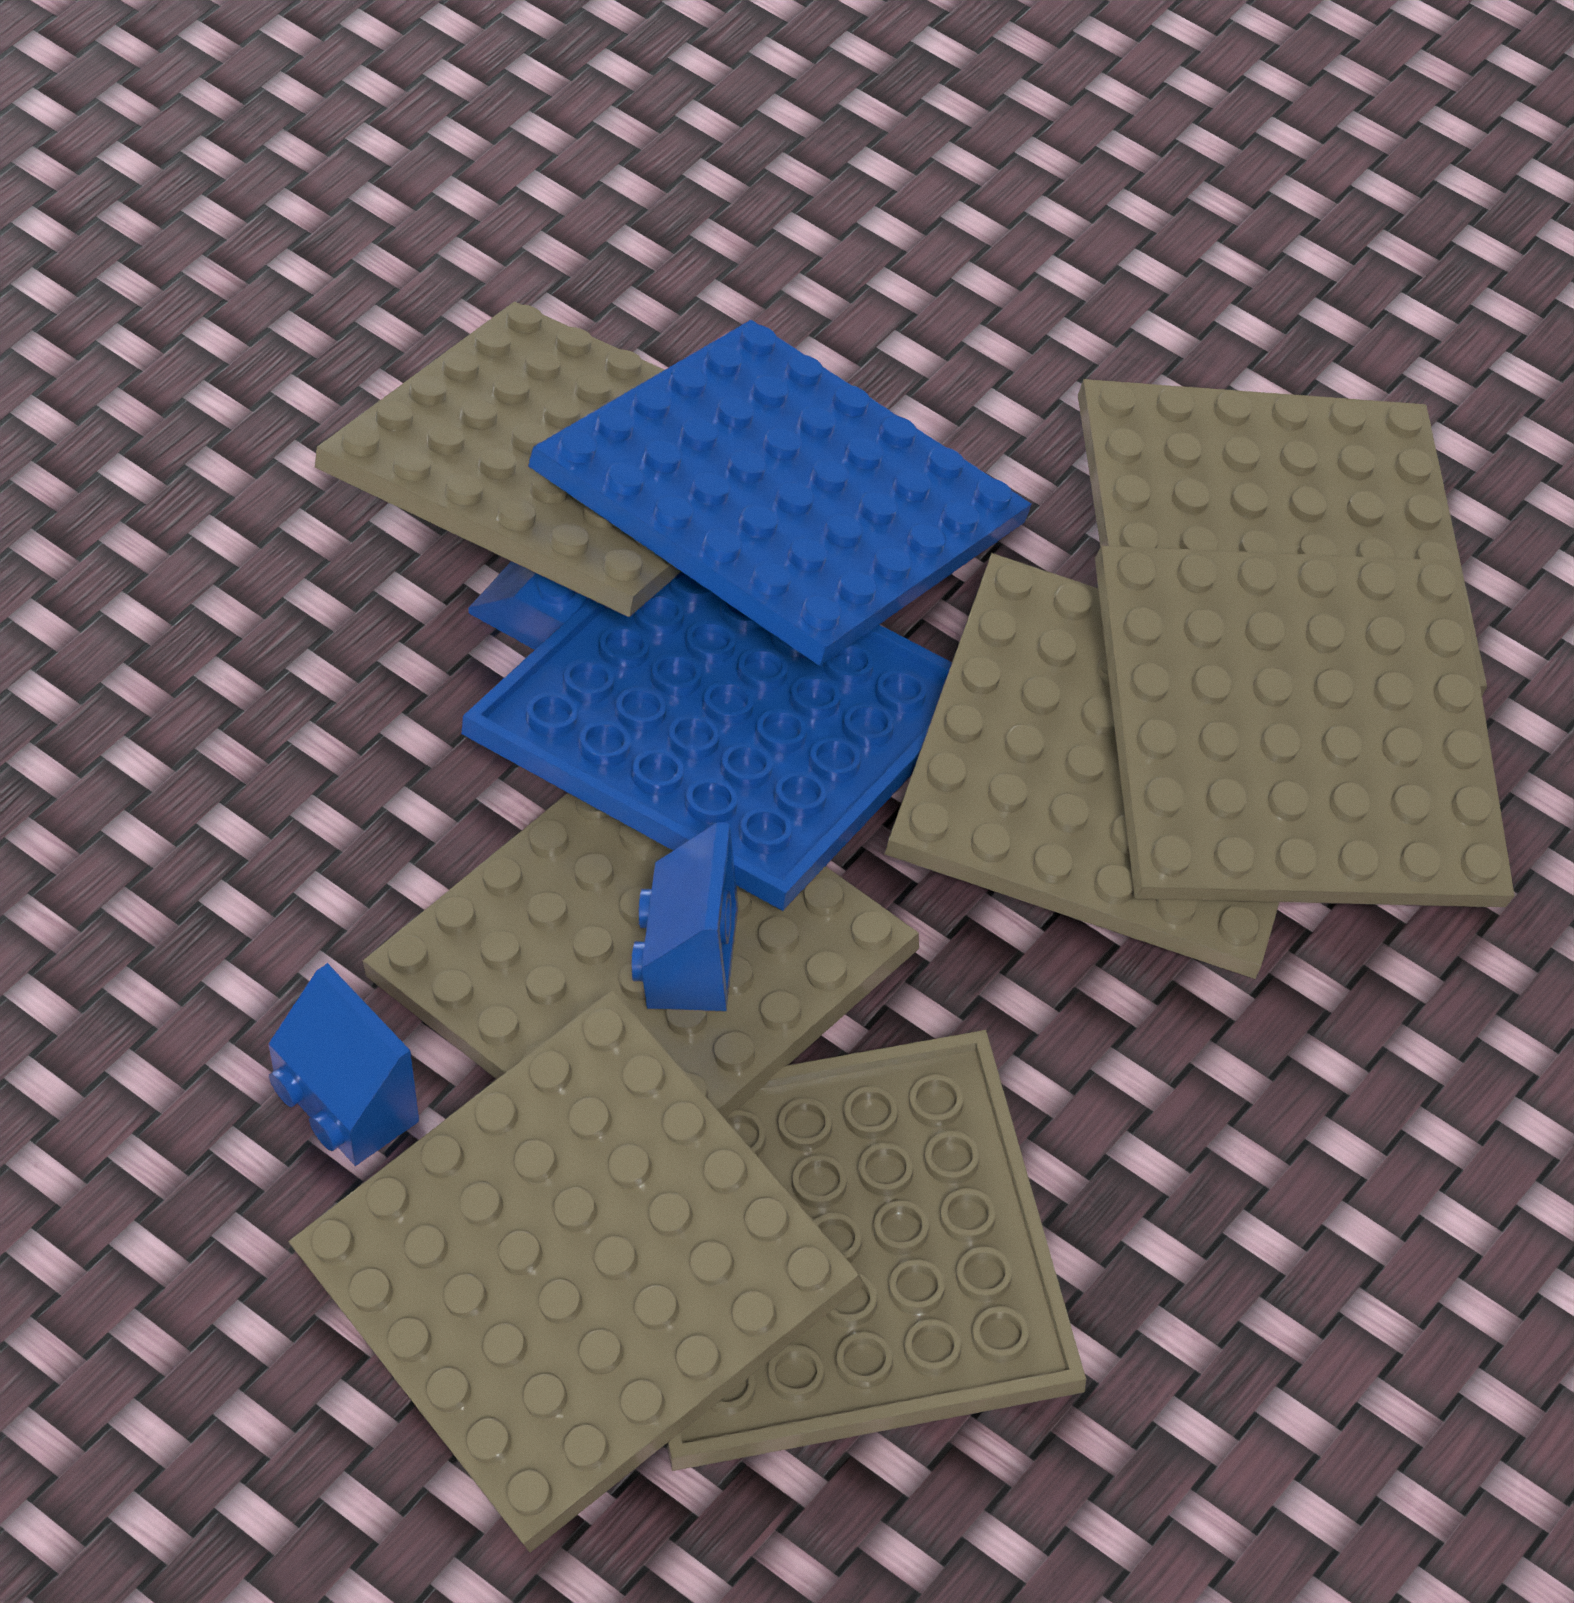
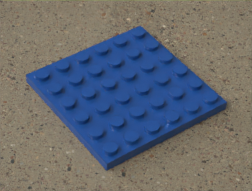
[528,320,1032,666]
[461,571,952,911]

